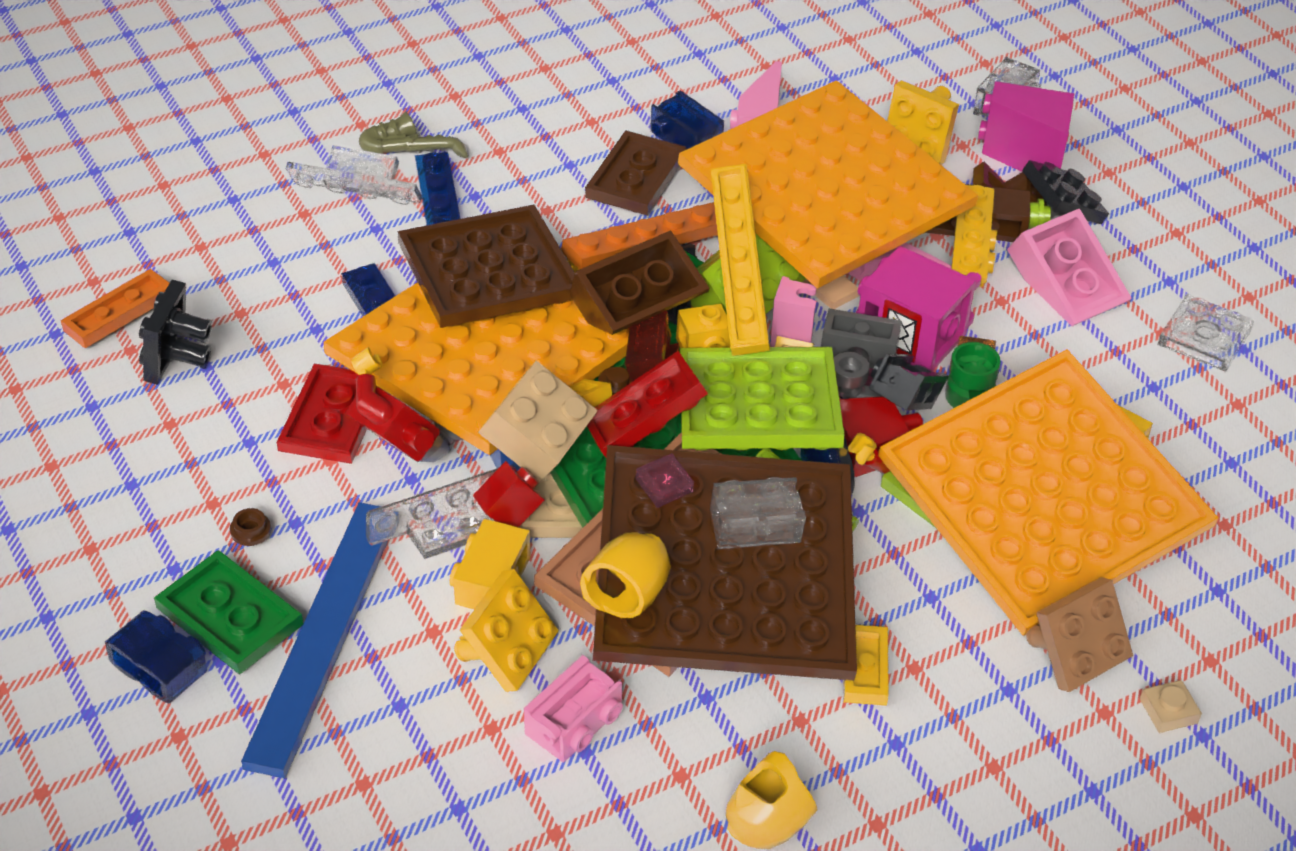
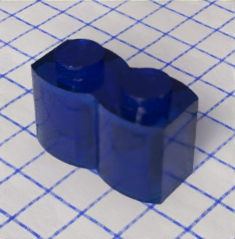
[105,610,207,704]

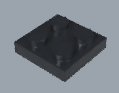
[1022,160,1109,224]

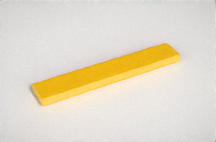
[711,164,770,356]

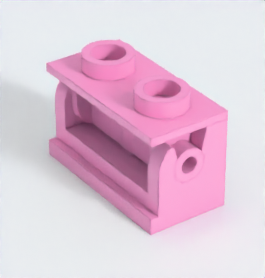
[524,655,623,763]

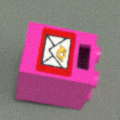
[856,246,981,371]

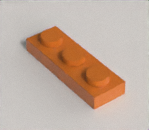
[60,268,169,348]

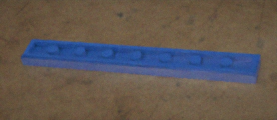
[241,502,398,779]

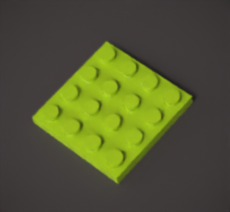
[680,347,844,451]

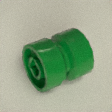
[945,342,1001,408]

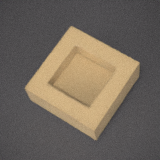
[1140,680,1202,733]

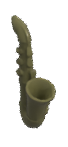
[359,111,468,158]

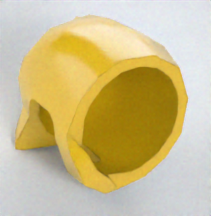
[580,532,671,618]
[725,751,818,849]

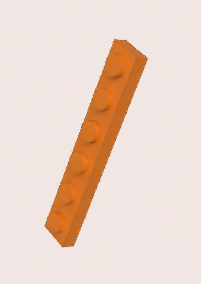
[561,202,718,270]

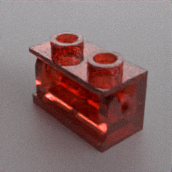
[625,311,679,382]

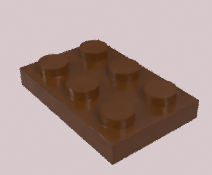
[585,130,686,215]

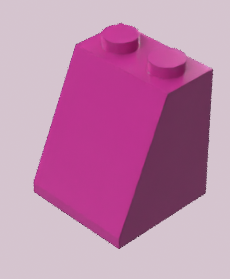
[978,81,1075,172]

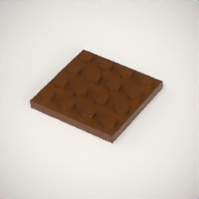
[398,205,575,328]

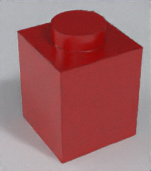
[473,461,545,528]

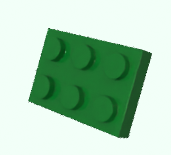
[154,550,303,675]

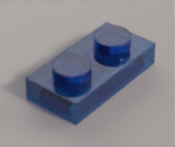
[341,263,395,316]

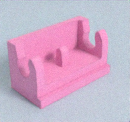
[770,276,817,347]

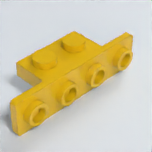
[951,185,997,287]

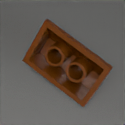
[570,231,710,335]

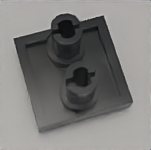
[139,279,212,385]

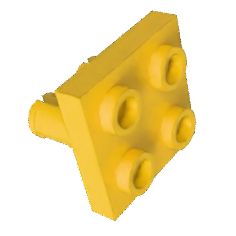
[887,80,959,165]
[454,569,559,692]

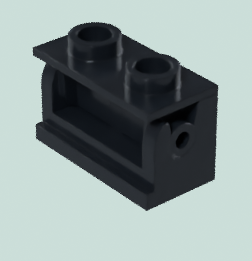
[869,354,949,410]

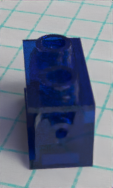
[650,90,724,150]

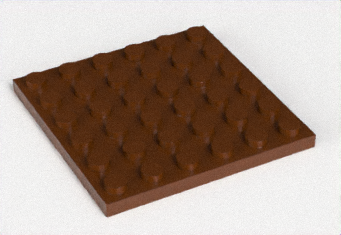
[592,445,857,681]

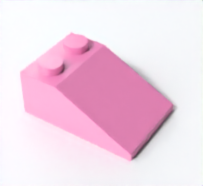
[1007,208,1132,326]

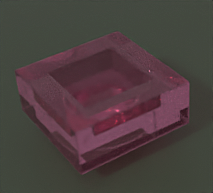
[636,453,694,508]

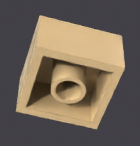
[478,360,598,482]

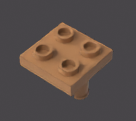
[1026,577,1133,692]

